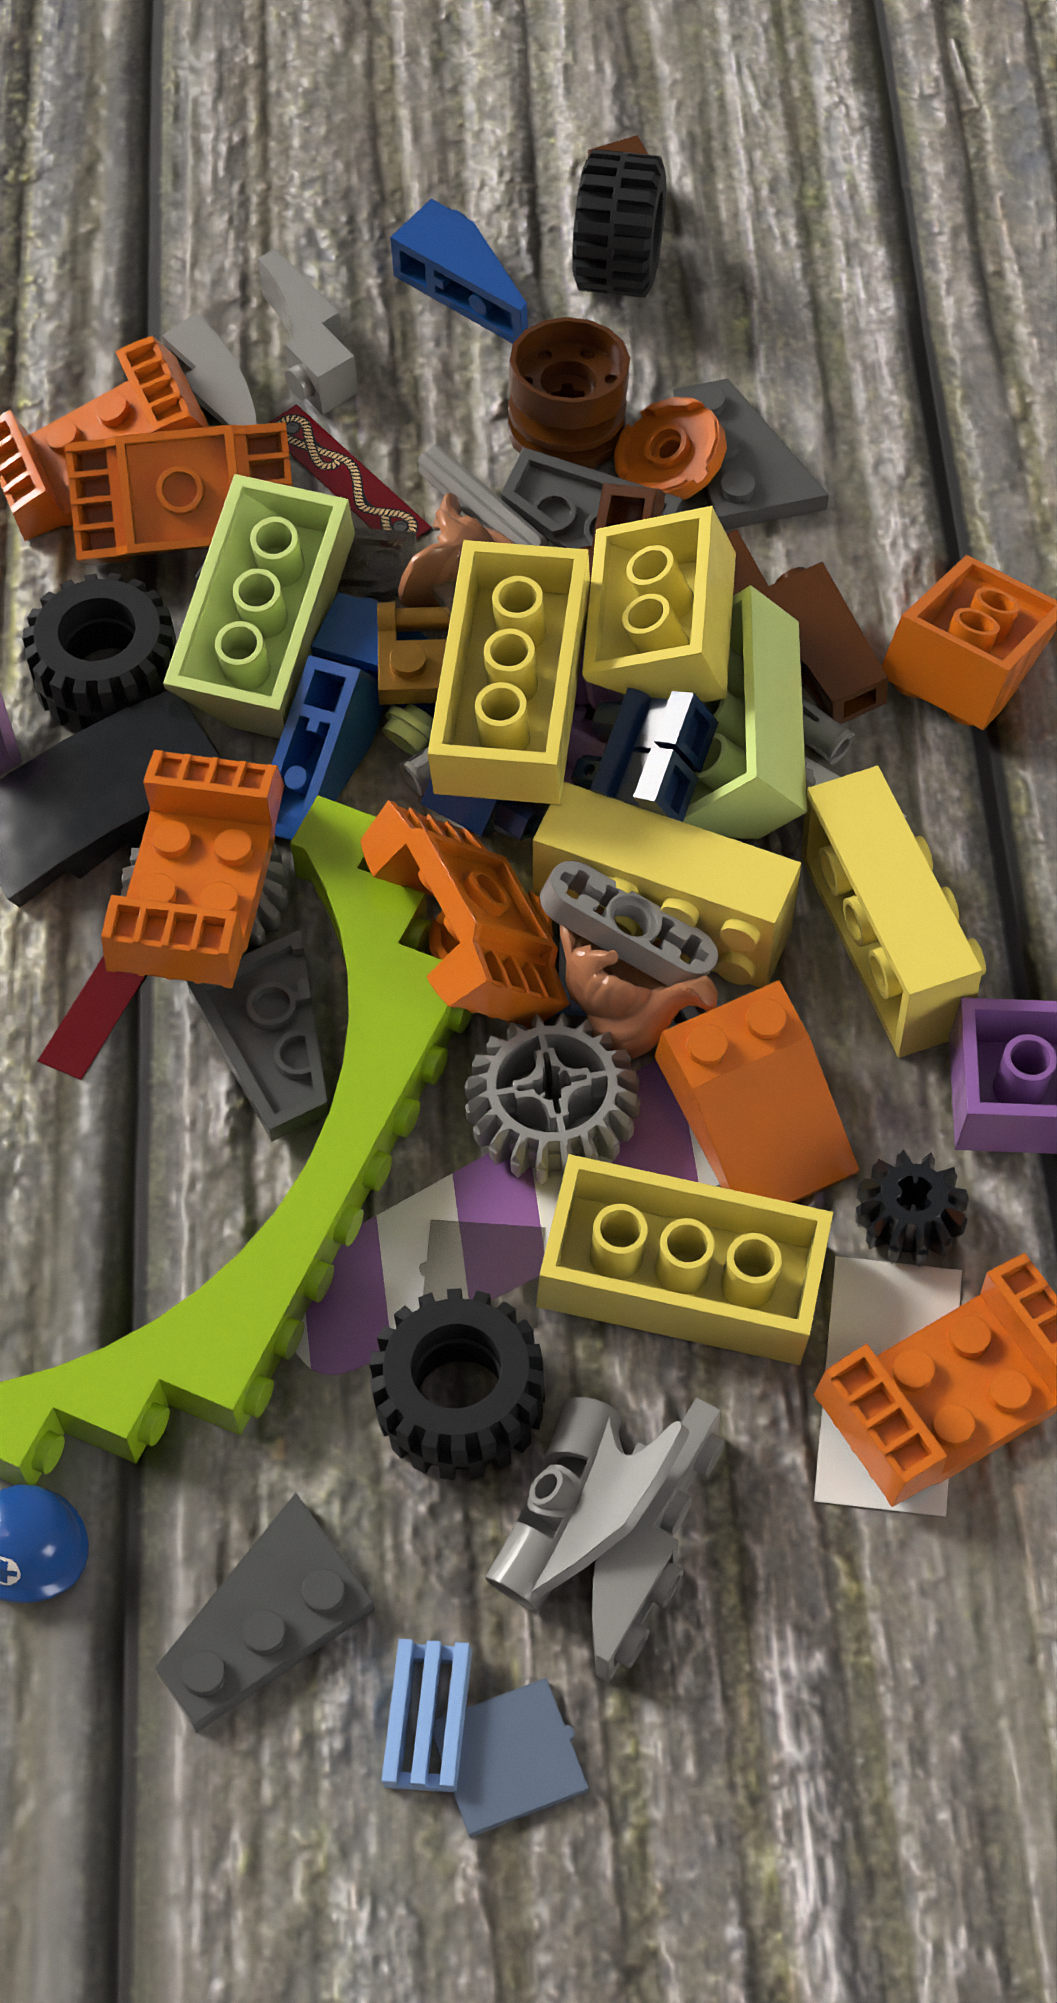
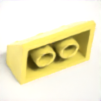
[582,506,736,703]

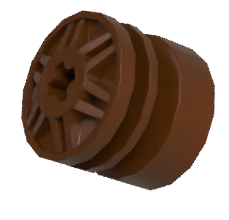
[507,317,630,469]

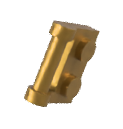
[377,602,452,705]

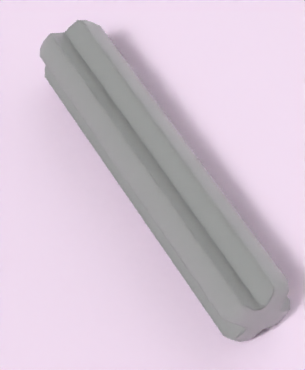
[417,445,547,546]

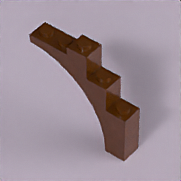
[579,515,888,724]

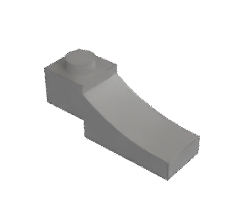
[257,249,359,415]

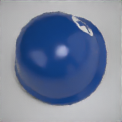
[0,1484,89,1603]

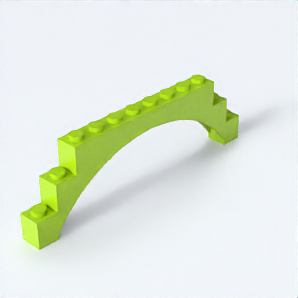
[0,796,473,1486]

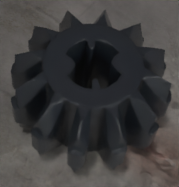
[855,1149,969,1267]

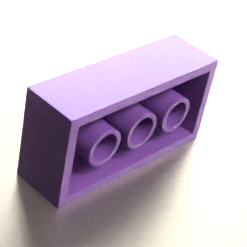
[949,997,1057,1154]

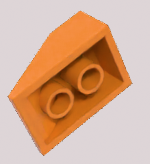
[881,555,1057,730]
[654,980,860,1203]

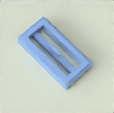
[382,1639,472,1792]

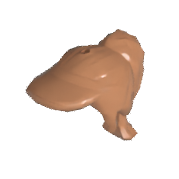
[398,493,516,608]
[560,905,718,1059]

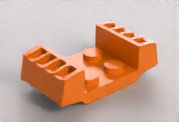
[0,336,210,541]
[64,422,293,564]
[101,750,284,988]
[360,800,569,1029]
[814,1253,1057,1507]

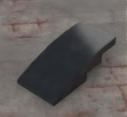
[0,690,223,907]

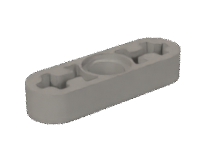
[540,861,718,987]

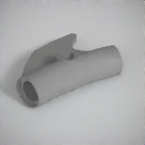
[485,1397,689,1612]

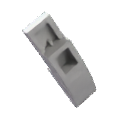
[592,1397,725,1683]

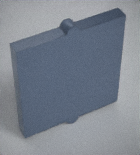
[433,1678,589,1838]

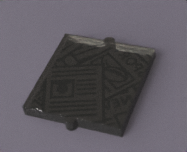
[419,1220,546,1328]

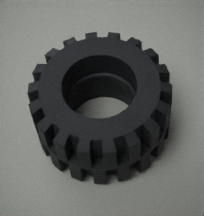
[572,149,666,298]
[22,573,177,732]
[369,1288,545,1480]

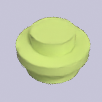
[382,704,433,756]

